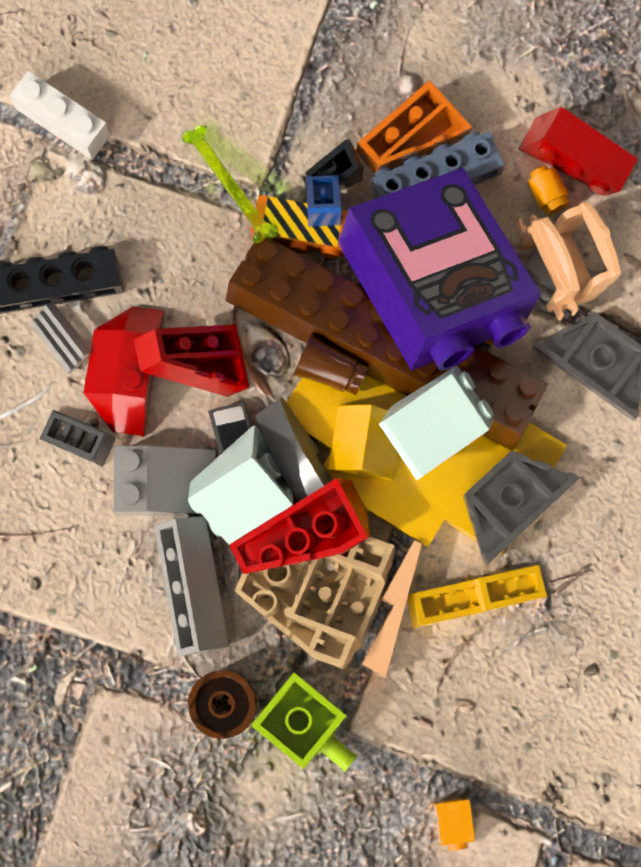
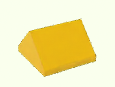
[328,404,397,481]

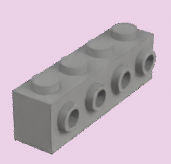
[154,516,229,656]

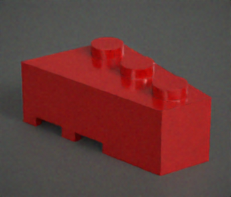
[518,106,638,196]
[134,324,249,397]

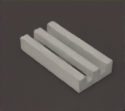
[30,302,91,373]

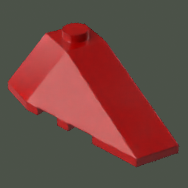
[229,478,370,574]

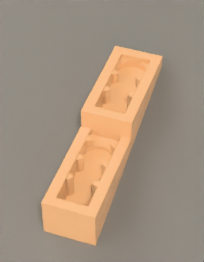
[361,540,422,677]

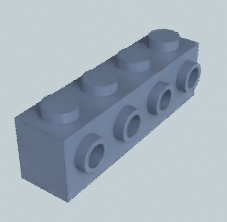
[370,131,505,199]

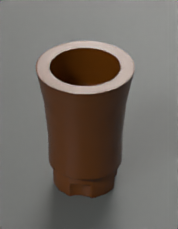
[293,334,368,395]

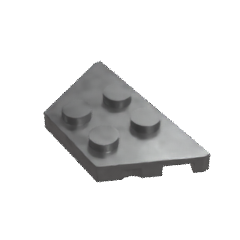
[532,312,641,421]
[463,450,579,565]

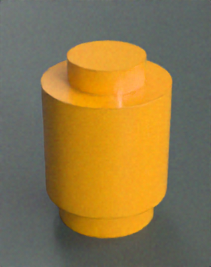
[527,165,570,216]

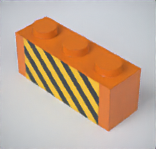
[251,195,348,259]

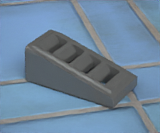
[40,410,115,466]

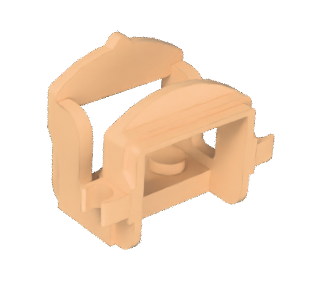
[516,201,621,321]

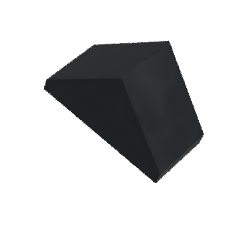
[305,139,364,191]

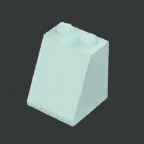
[379,366,494,480]
[188,425,293,545]

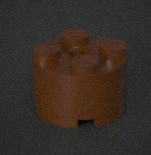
[188,670,257,739]

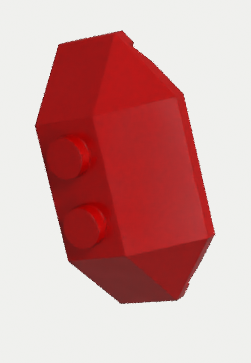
[83,306,165,437]

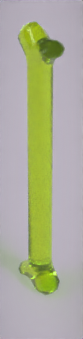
[182,125,278,243]

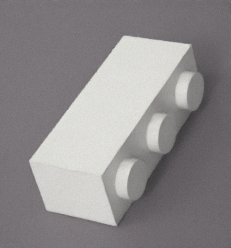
[9,71,110,160]

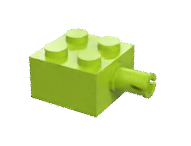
[251,673,358,772]

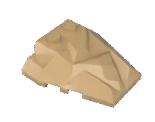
[234,537,395,670]

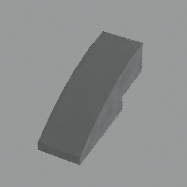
[255,397,333,502]

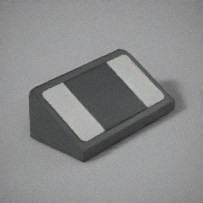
[208,402,252,455]

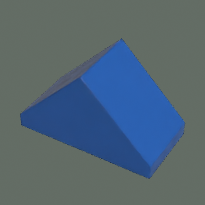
[306,175,341,227]

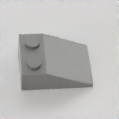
[113,446,216,516]

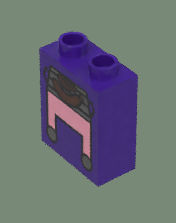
[338,168,541,371]

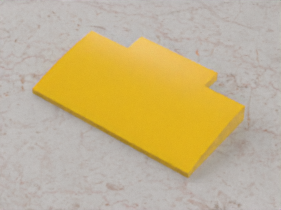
[286,375,568,556]

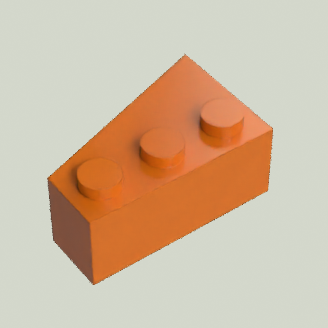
[355,80,472,173]

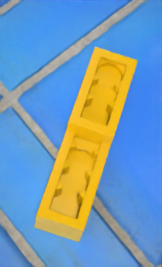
[407,565,547,628]

